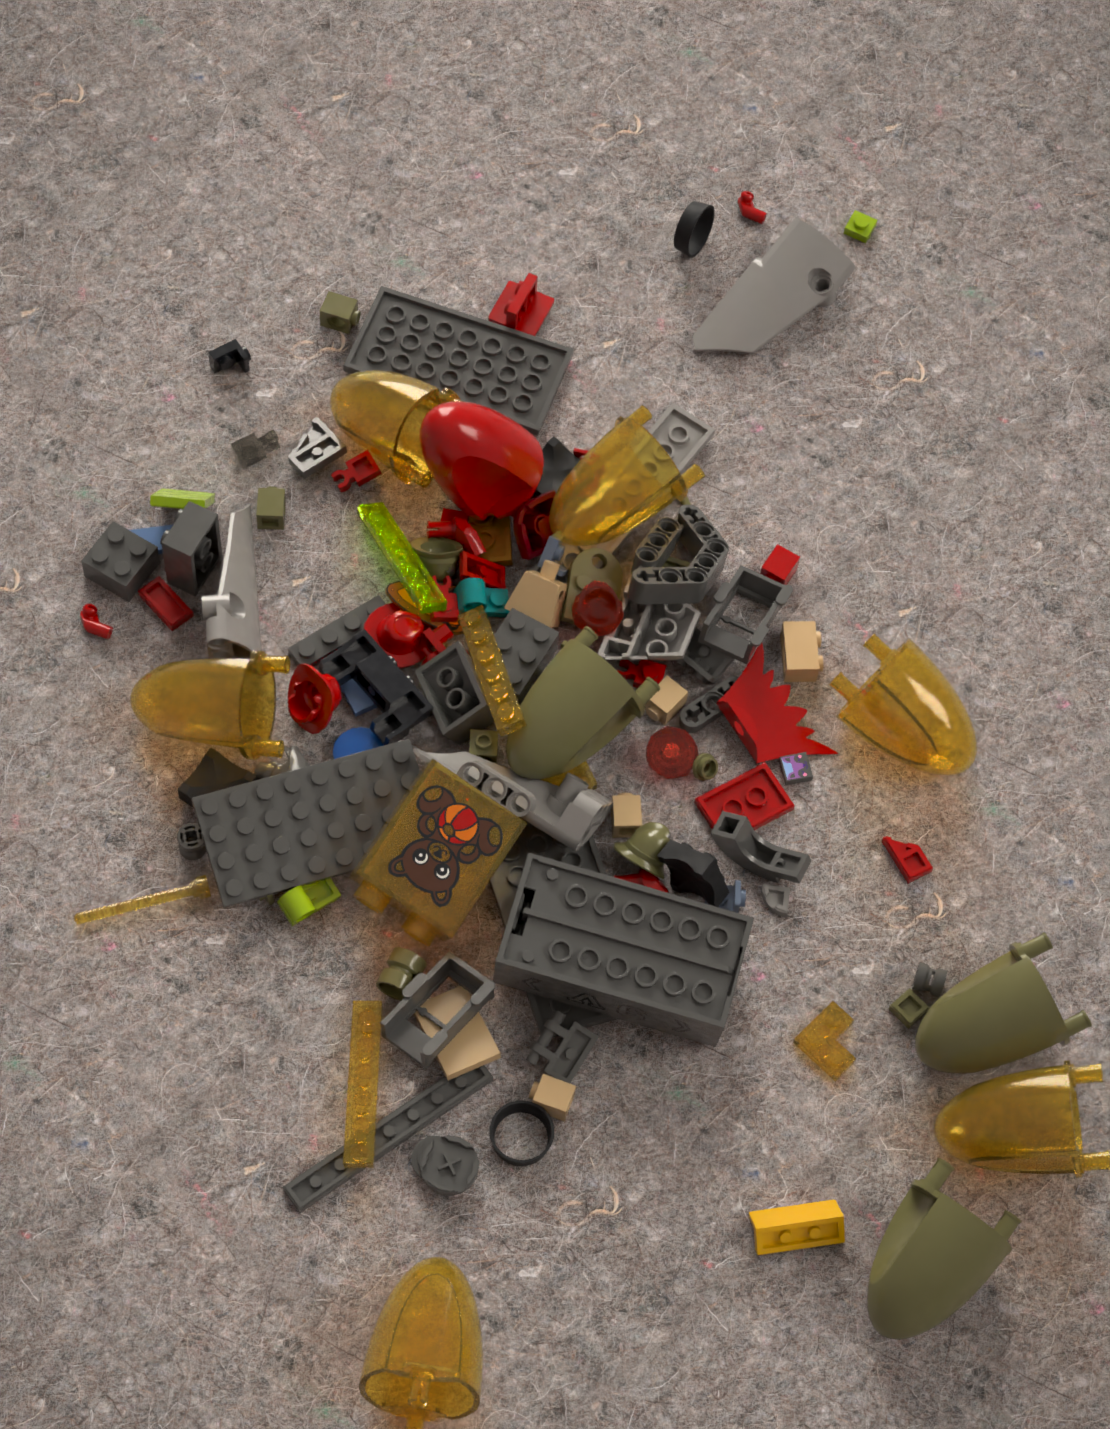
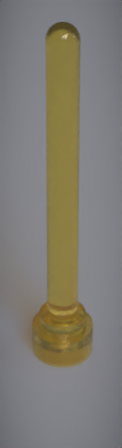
[74,875,211,924]

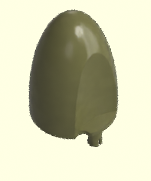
[506,626,660,779]
[915,932,1092,1074]
[867,1157,1022,1340]

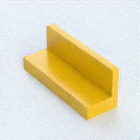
[749,1200,845,1255]

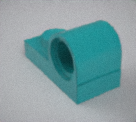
[453,578,510,618]

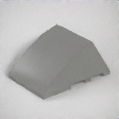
[598,576,701,661]

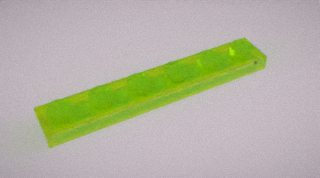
[357,502,448,614]

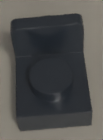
[209,339,251,373]

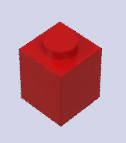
[760,544,800,585]

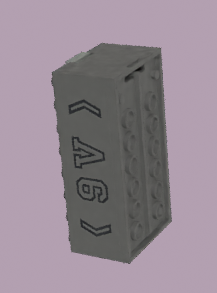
[493,852,754,1047]

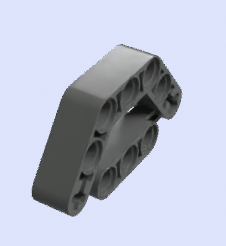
[628,504,729,604]

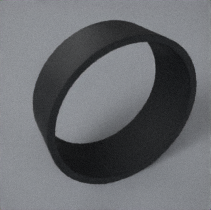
[674,201,715,258]
[489,1100,554,1166]

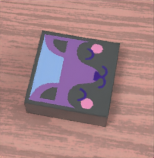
[779,752,813,785]

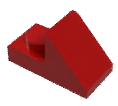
[460,551,506,589]

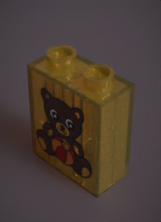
[349,758,527,947]

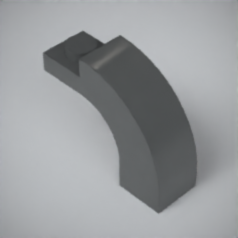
[711,811,811,884]

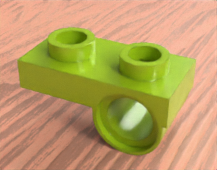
[277,878,341,926]

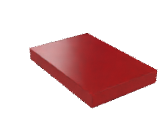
[694,762,795,830]

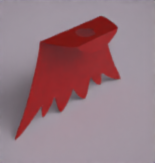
[716,643,838,764]

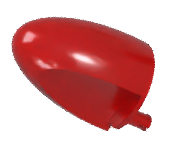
[419,401,544,521]

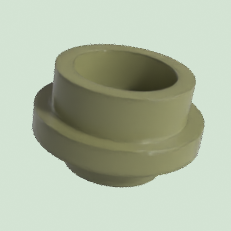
[692,753,718,781]

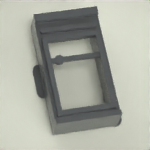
[698,565,793,664]
[380,951,495,1069]

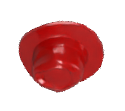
[364,603,431,669]
[288,663,342,734]

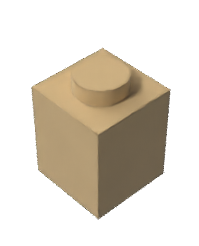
[645,675,688,726]
[611,793,642,838]
[529,1074,576,1121]

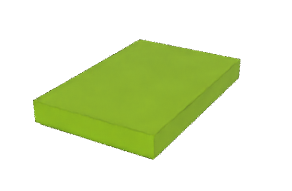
[150,488,215,509]

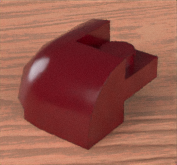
[513,490,562,560]

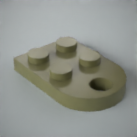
[561,548,623,633]

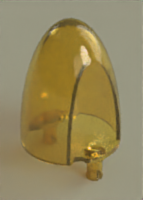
[330,370,464,488]
[549,405,705,546]
[829,633,977,776]
[130,650,290,760]
[934,1060,1110,1178]
[359,1257,483,1429]

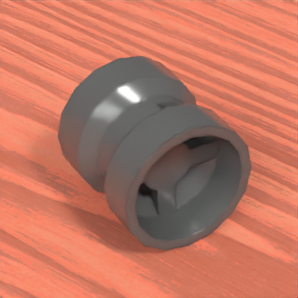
[177,823,206,860]
[912,962,948,997]

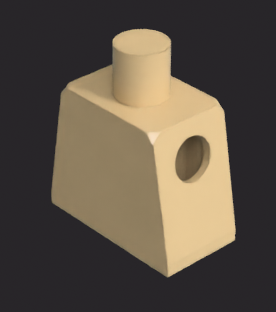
[505,560,567,628]

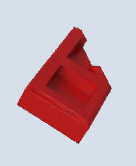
[881,836,933,884]

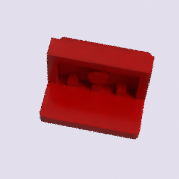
[488,273,554,336]

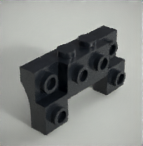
[318,629,434,745]

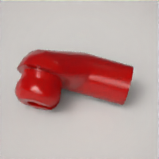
[737,191,767,224]
[80,604,113,639]

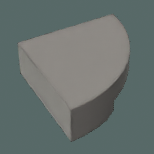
[761,884,790,917]

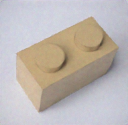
[780,621,823,682]

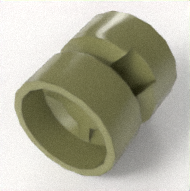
[376,947,427,1001]

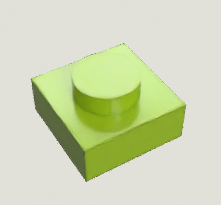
[843,210,878,244]

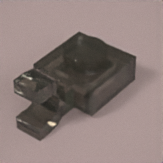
[230,429,280,469]

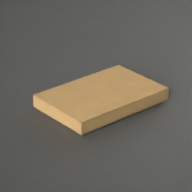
[414,986,501,1080]

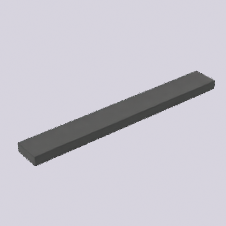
[283,1065,493,1213]

